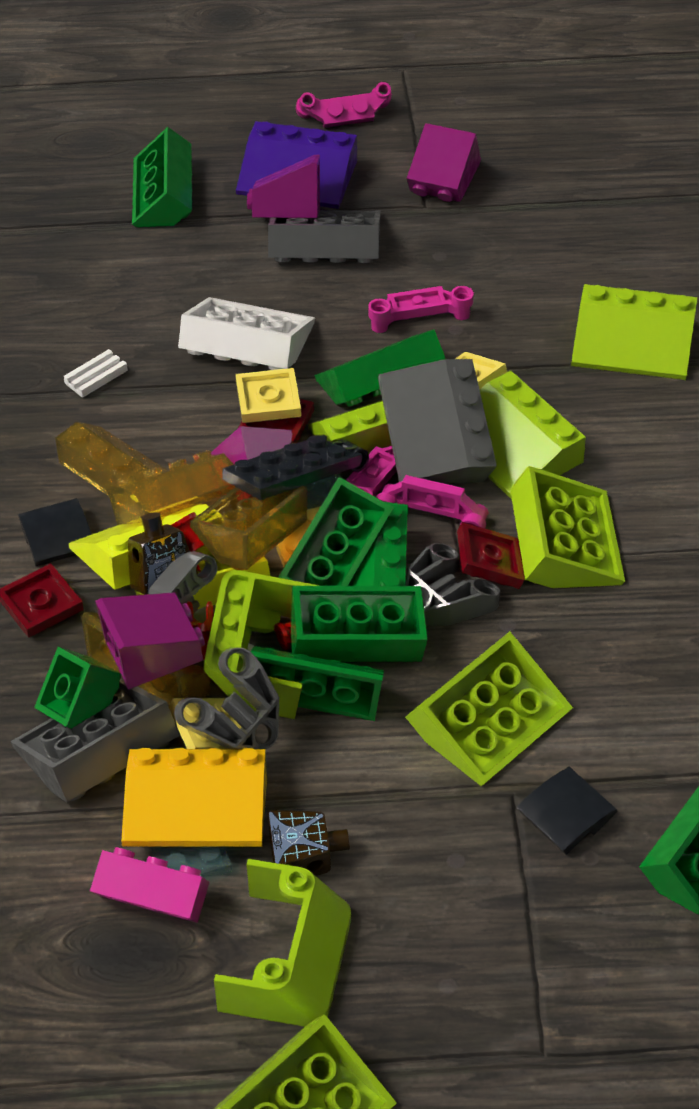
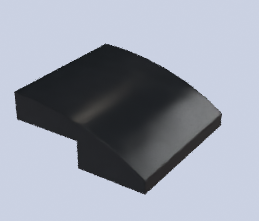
[18,498,92,567]
[517,766,618,855]

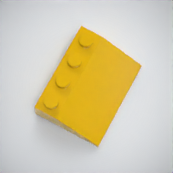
[121,748,267,847]

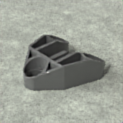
[405,543,500,626]
[149,551,217,622]
[174,647,279,749]

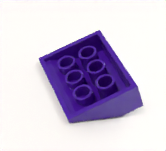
[236,121,357,209]

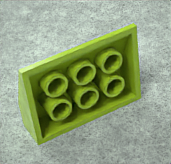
[571,284,697,380]
[480,371,586,499]
[510,466,625,588]
[405,631,573,786]
[214,1014,397,1109]

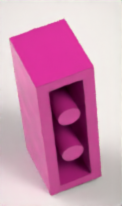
[90,847,210,923]

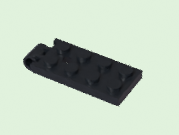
[223,435,369,500]

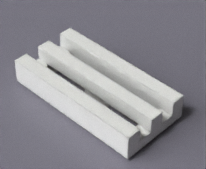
[64,349,128,398]

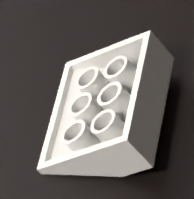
[178,297,315,370]

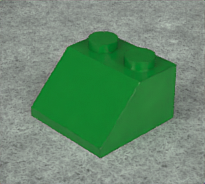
[34,647,121,729]

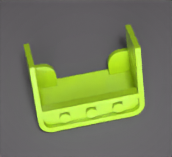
[204,570,319,719]
[214,859,351,1027]

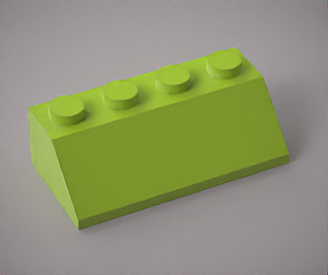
[308,401,392,454]

